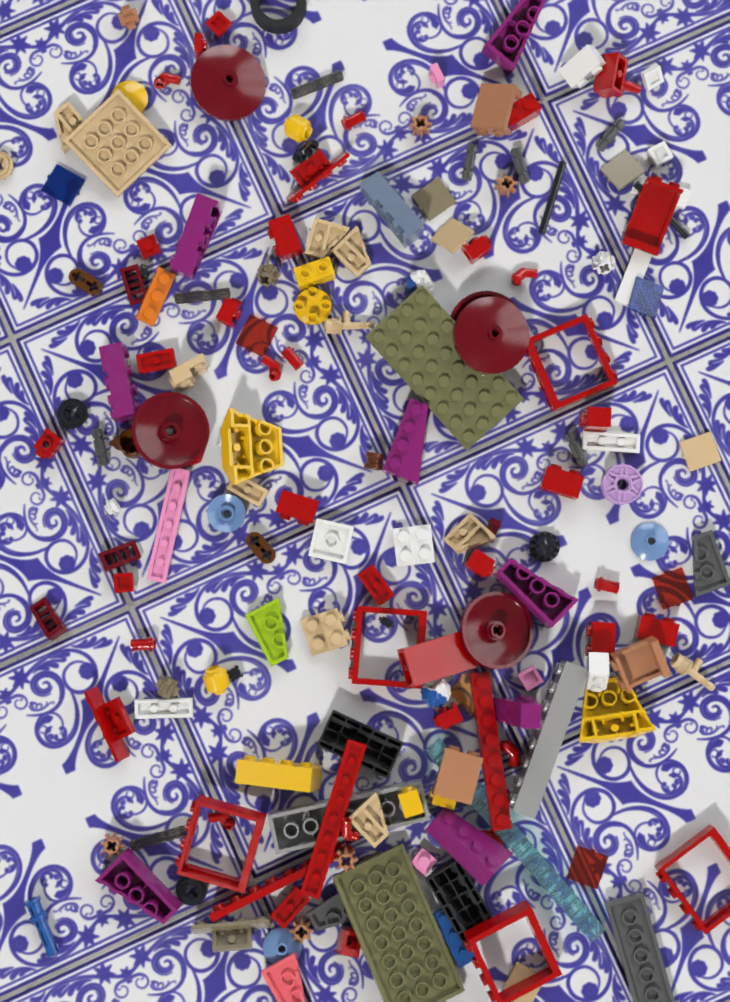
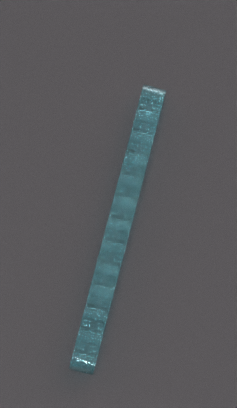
[425,738,606,943]

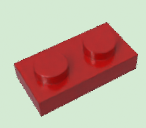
[136,348,177,375]
[357,564,395,606]
[270,885,311,929]

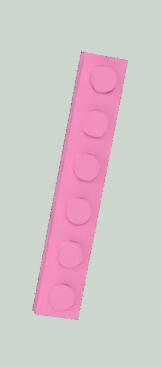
[146,469,191,583]

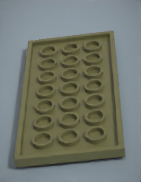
[365,285,524,450]
[331,843,465,1002]

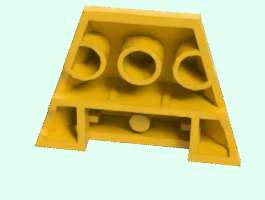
[220,408,284,485]
[579,677,657,743]

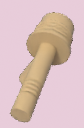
[324,311,374,335]
[669,653,716,691]

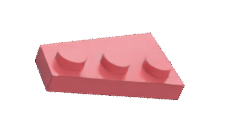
[261,951,306,1002]

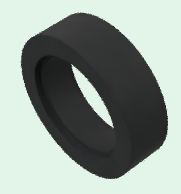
[250,0,307,34]

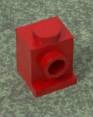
[461,235,492,264]
[216,297,242,329]
[33,428,65,460]
[432,701,463,730]
[334,926,361,958]

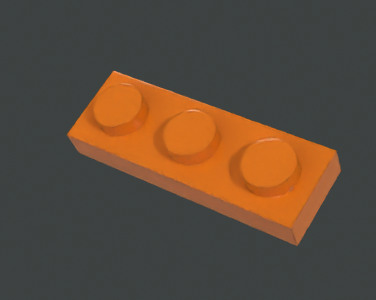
[135,267,176,327]

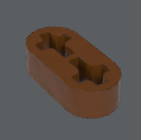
[69,268,103,297]
[246,532,276,564]

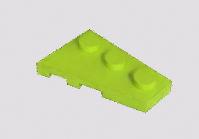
[245,597,289,667]

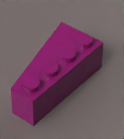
[382,398,428,485]
[493,695,542,729]
[425,808,513,886]

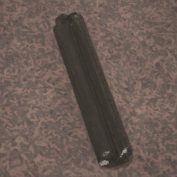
[290,70,344,99]
[174,288,231,304]
[130,825,187,851]

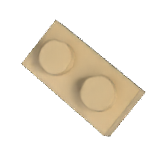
[226,479,269,508]

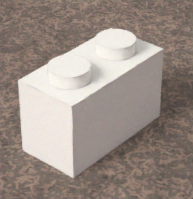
[559,44,606,89]
[586,652,609,692]

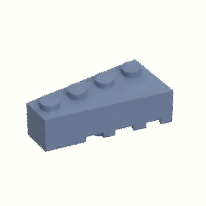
[360,171,425,248]

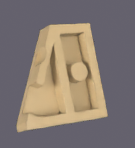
[54,101,85,153]
[304,218,350,259]
[331,226,371,278]
[443,513,496,554]
[348,791,389,848]

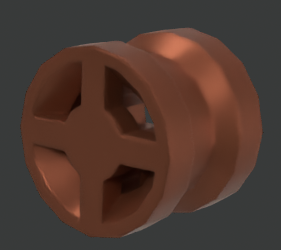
[364,452,384,471]

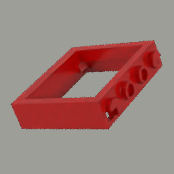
[526,314,618,412]
[348,606,427,689]
[175,794,267,893]
[654,825,730,935]
[463,900,562,1002]

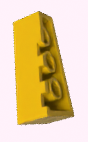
[235,755,323,793]

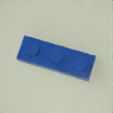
[433,908,474,968]

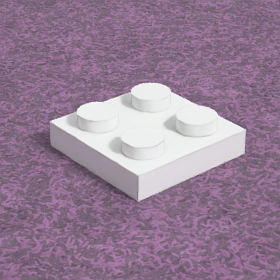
[308,518,354,564]
[392,524,435,567]

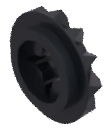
[292,140,319,163]
[57,398,88,429]
[529,531,560,562]
[176,876,207,906]

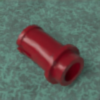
[487,517,502,543]

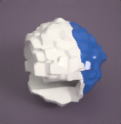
[405,269,435,295]
[420,679,451,707]

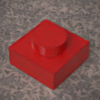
[206,10,233,39]
[194,33,207,58]
[136,234,162,260]
[113,572,135,593]

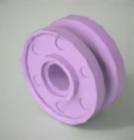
[600,464,643,505]

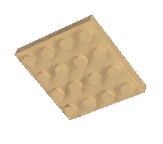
[63,89,172,198]

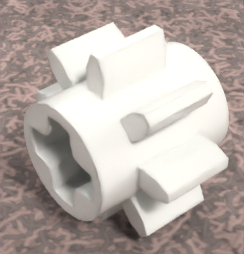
[591,251,615,274]

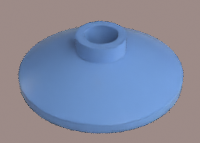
[207,494,246,532]
[630,522,669,561]
[263,927,302,964]

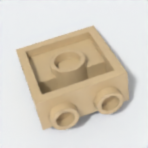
[168,353,210,391]
[300,608,351,656]

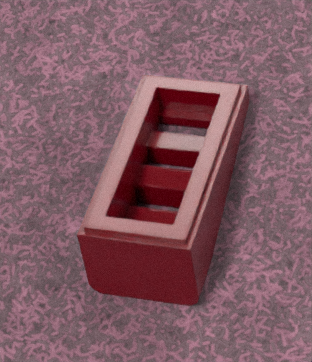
[120,264,146,306]
[98,540,142,573]
[29,597,68,641]

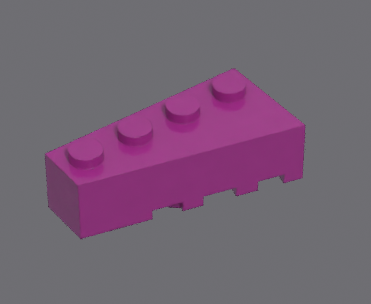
[481,0,546,75]
[169,193,222,281]
[99,342,141,423]
[493,558,579,629]
[95,847,183,924]

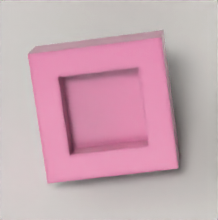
[428,63,445,89]
[517,665,544,692]
[411,847,437,875]

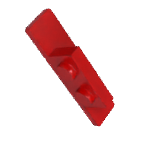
[286,148,350,203]
[84,686,136,762]

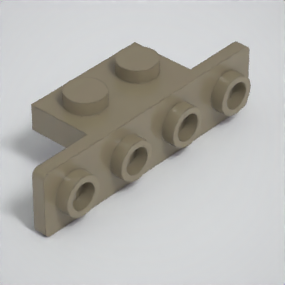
[191,916,271,953]

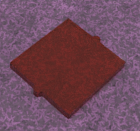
[235,314,278,357]
[652,567,693,609]
[566,845,608,889]

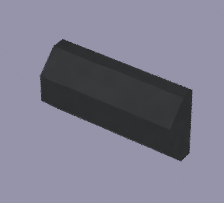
[317,710,404,779]
[425,860,493,949]

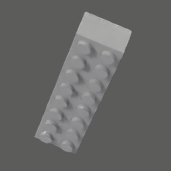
[508,660,588,819]
[268,778,430,855]

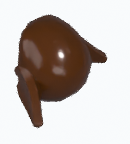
[109,428,141,459]

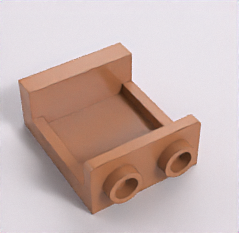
[470,83,522,137]
[609,636,671,693]
[431,745,484,805]

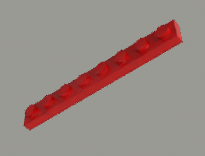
[469,671,512,831]
[300,739,367,900]
[209,841,354,922]

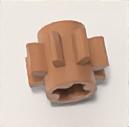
[117,5,140,31]
[409,113,432,139]
[494,173,518,198]
[100,832,126,858]
[333,846,358,873]
[289,917,314,944]

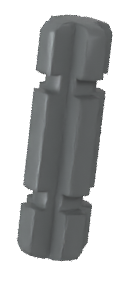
[595,118,625,152]
[462,143,477,181]
[511,147,530,184]
[92,429,108,466]
[564,431,588,468]

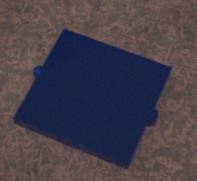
[41,164,86,207]
[627,277,664,319]

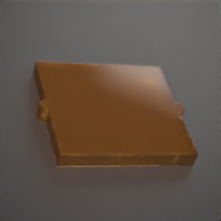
[450,670,494,715]

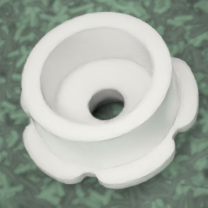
[104,498,121,516]

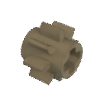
[256,263,281,288]
[155,675,180,699]

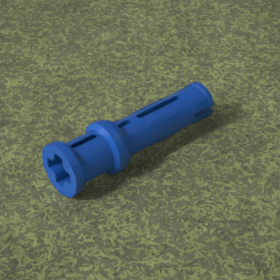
[23,895,60,957]

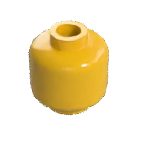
[284,114,312,143]
[202,665,230,695]

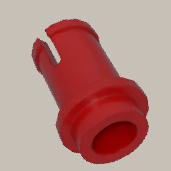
[341,110,366,131]
[281,346,305,371]
[594,577,620,594]
[130,636,156,652]

